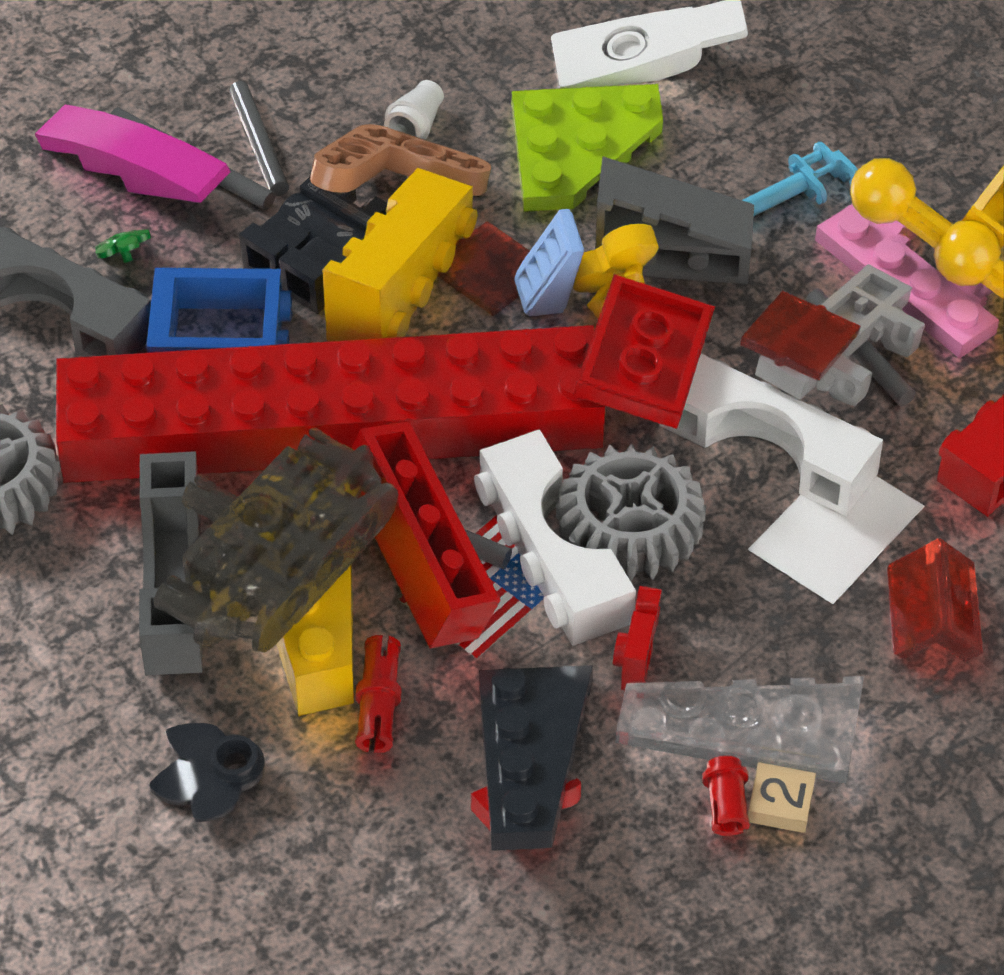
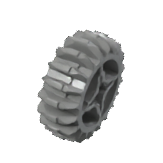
[0,404,60,535]
[556,442,706,581]

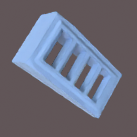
[514,209,584,316]

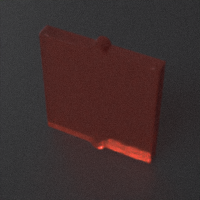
[438,221,530,316]
[740,290,861,381]

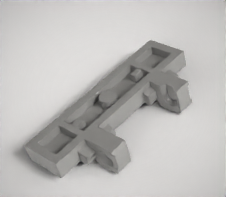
[755,264,925,407]

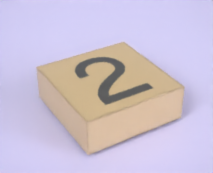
[748,762,816,833]

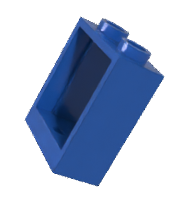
[146,268,292,353]

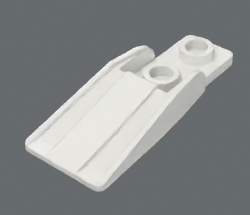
[551,0,748,89]

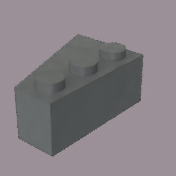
[595,156,754,284]

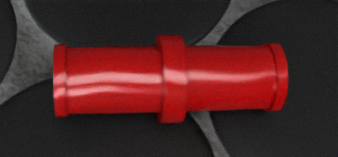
[355,635,402,753]

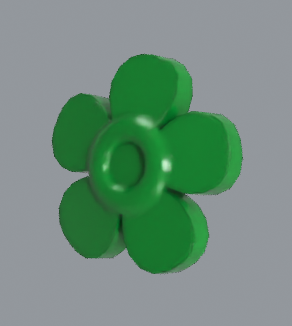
[95,229,151,263]

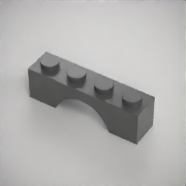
[0,227,151,357]
[139,452,203,676]

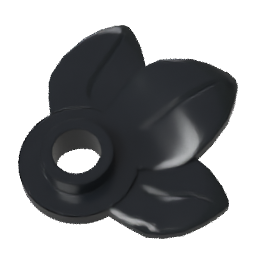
[149,723,265,822]

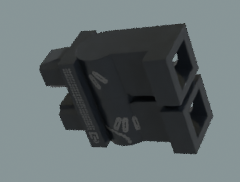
[239,177,387,314]

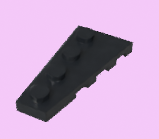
[479,665,593,851]

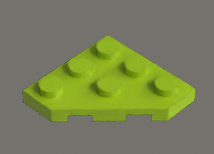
[511,84,663,212]

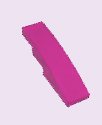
[35,104,231,203]

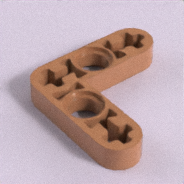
[310,124,492,196]

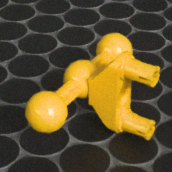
[850,158,1004,300]

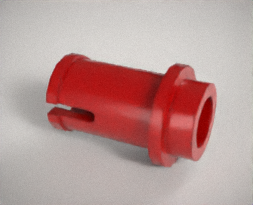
[702,756,750,836]

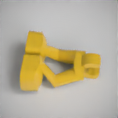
[573,224,659,319]

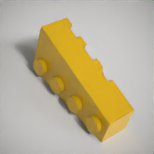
[323,168,478,341]
[241,475,354,717]

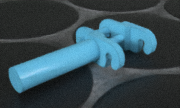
[742,141,858,216]

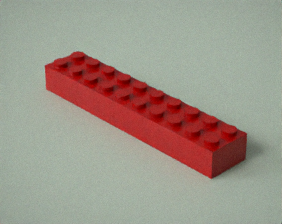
[56,325,605,483]

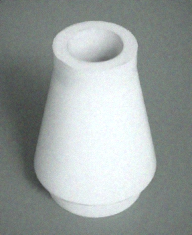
[384,80,444,140]

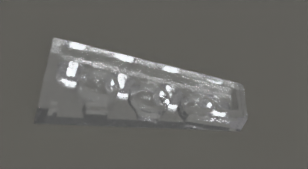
[615,676,864,784]

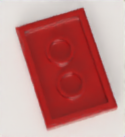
[573,274,715,429]

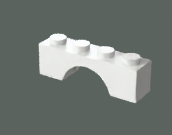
[659,353,883,517]
[474,429,636,646]

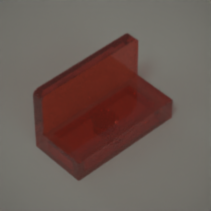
[887,538,983,662]

